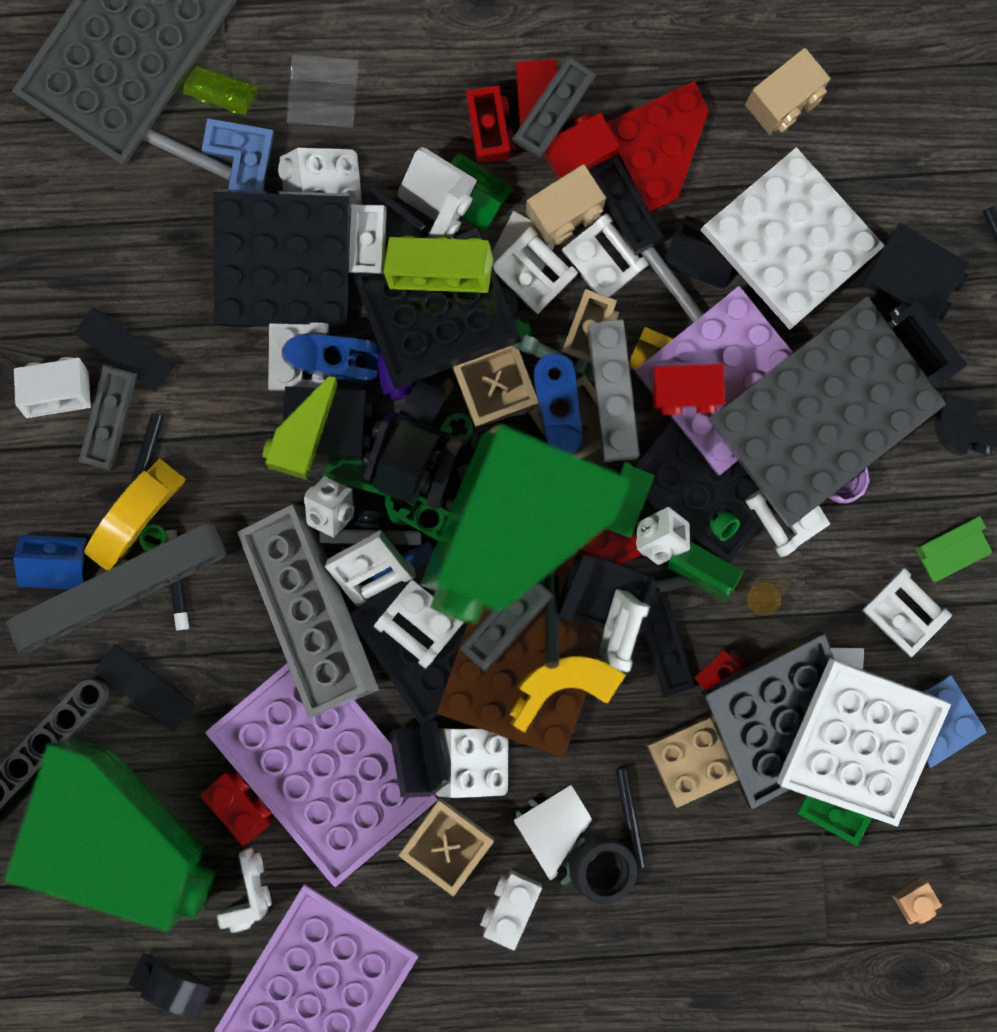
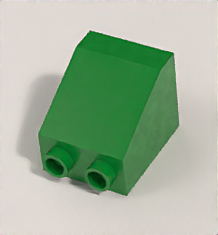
[420,425,631,624]
[4,737,217,932]

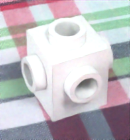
[304,476,354,538]
[636,507,690,565]

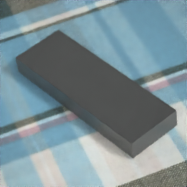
[512,55,596,159]
[78,365,138,471]
[320,529,422,545]
[459,582,554,672]

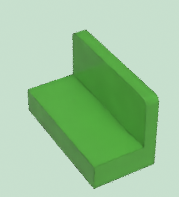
[915,516,992,582]

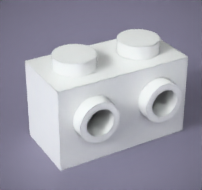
[14,357,91,418]
[480,870,542,951]

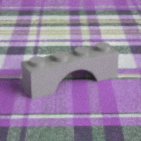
[587,320,639,463]

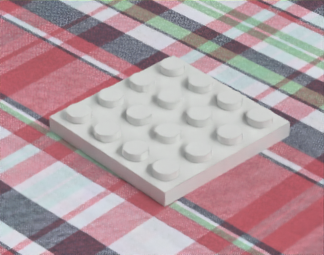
[701,147,885,330]
[777,658,951,826]

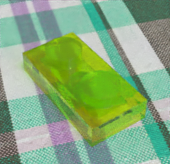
[183,66,258,115]

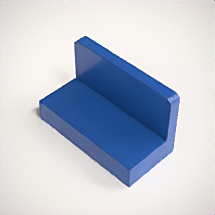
[13,535,87,589]

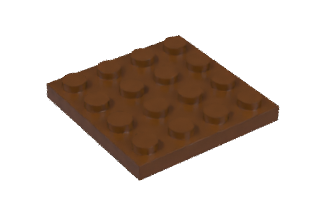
[436,608,604,758]

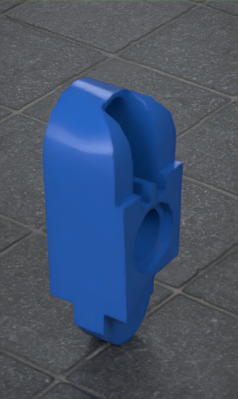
[281,334,381,383]
[534,353,582,455]

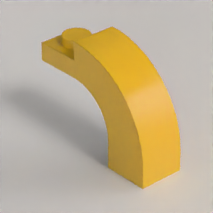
[83,459,186,571]
[509,656,625,732]

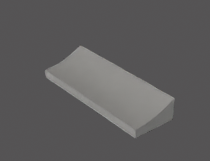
[237,504,379,718]

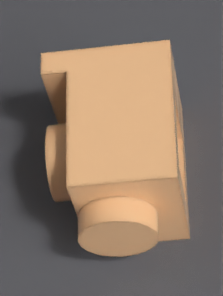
[892,878,942,924]

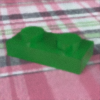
[796,795,872,846]

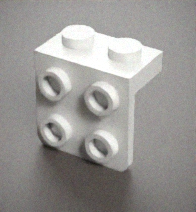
[398,147,477,239]
[278,148,362,216]
[434,728,508,798]
[217,847,271,933]

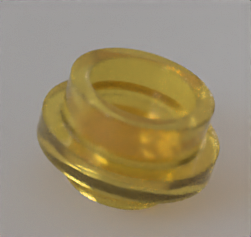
[747,582,781,616]

